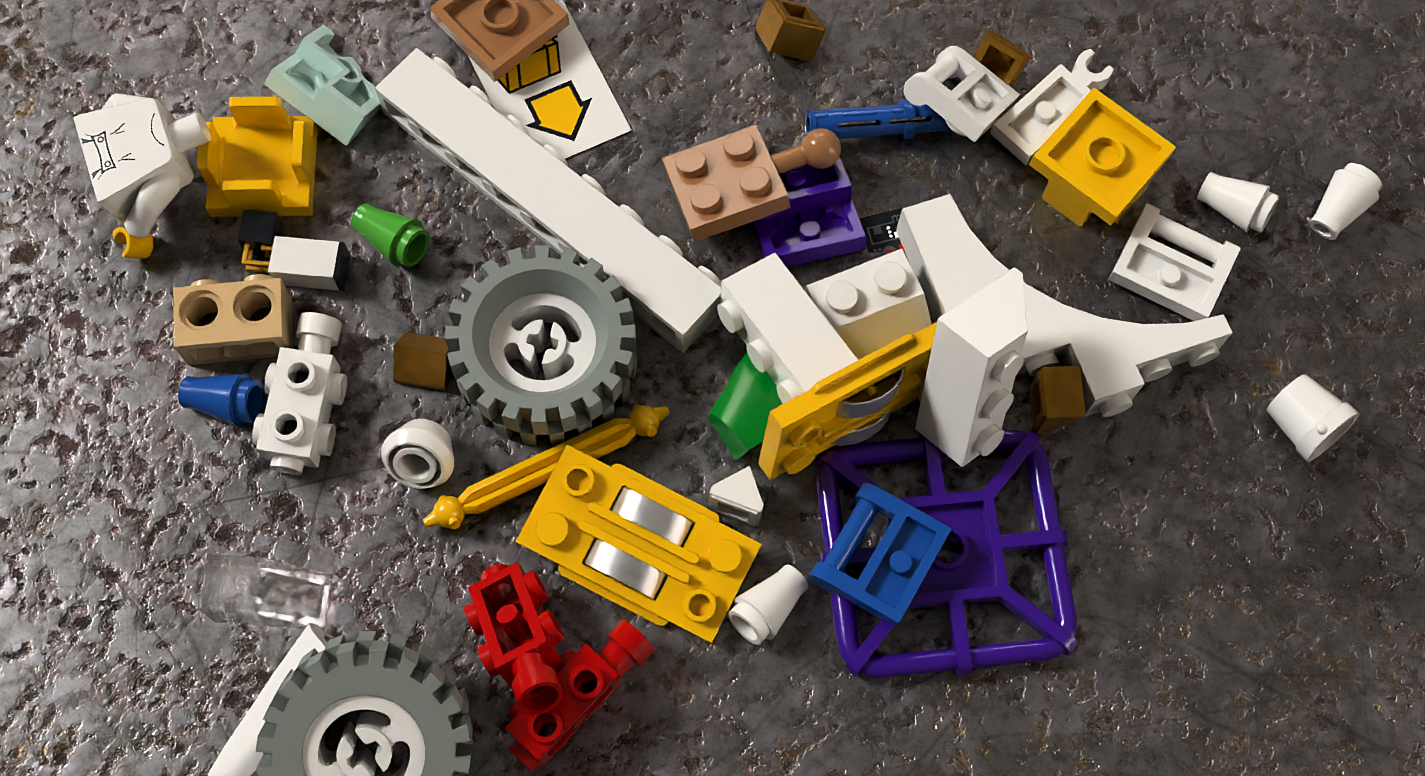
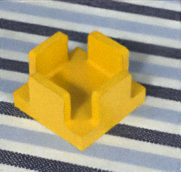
[1029,87,1176,226]
[197,96,318,217]

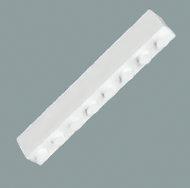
[375,48,721,353]

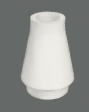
[1309,163,1382,240]
[1197,172,1280,233]
[728,564,809,645]

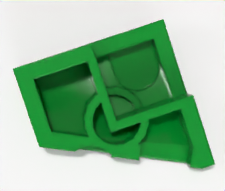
[707,351,782,460]

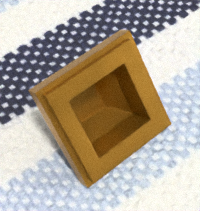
[973,29,1031,88]

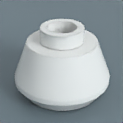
[381,419,454,489]

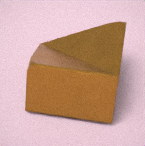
[755,0,826,61]
[1029,366,1086,434]

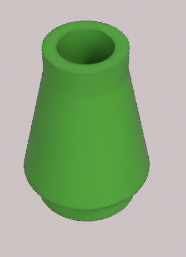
[351,203,430,267]

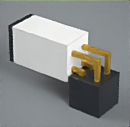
[237,209,350,291]

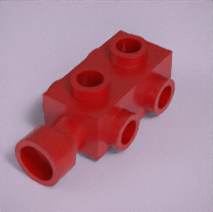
[464,561,565,715]
[505,619,655,772]

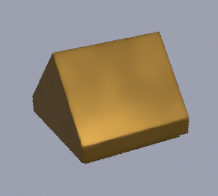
[393,332,451,391]

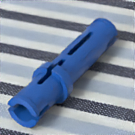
[805,99,954,139]

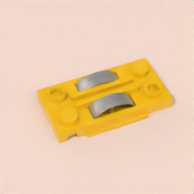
[758,322,937,480]
[515,445,762,644]

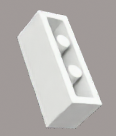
[717,253,858,404]

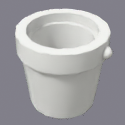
[1266,374,1359,462]

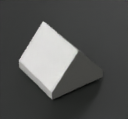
[708,466,763,527]

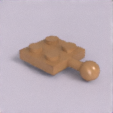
[429,0,569,82]
[662,125,841,242]

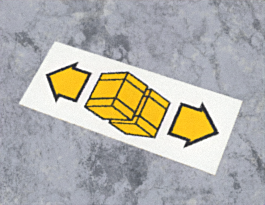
[468,0,632,159]

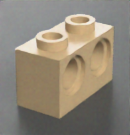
[173,274,294,365]

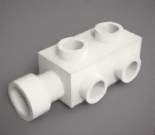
[252,312,347,475]

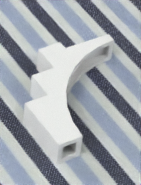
[896,194,1233,417]

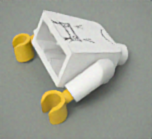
[73,93,211,259]

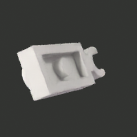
[990,49,1114,166]

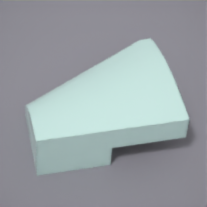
[264,24,381,146]

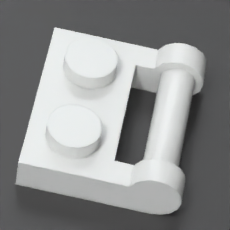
[904,46,1020,143]
[1108,203,1241,321]

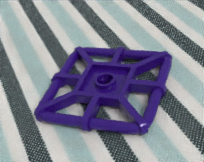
[816,429,1078,678]

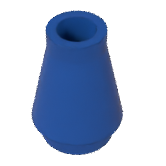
[178,373,265,426]

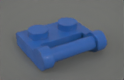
[809,483,952,627]

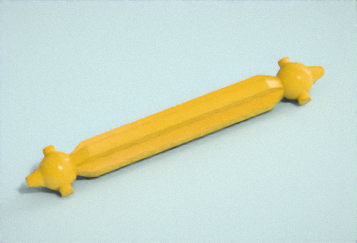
[423,405,670,530]

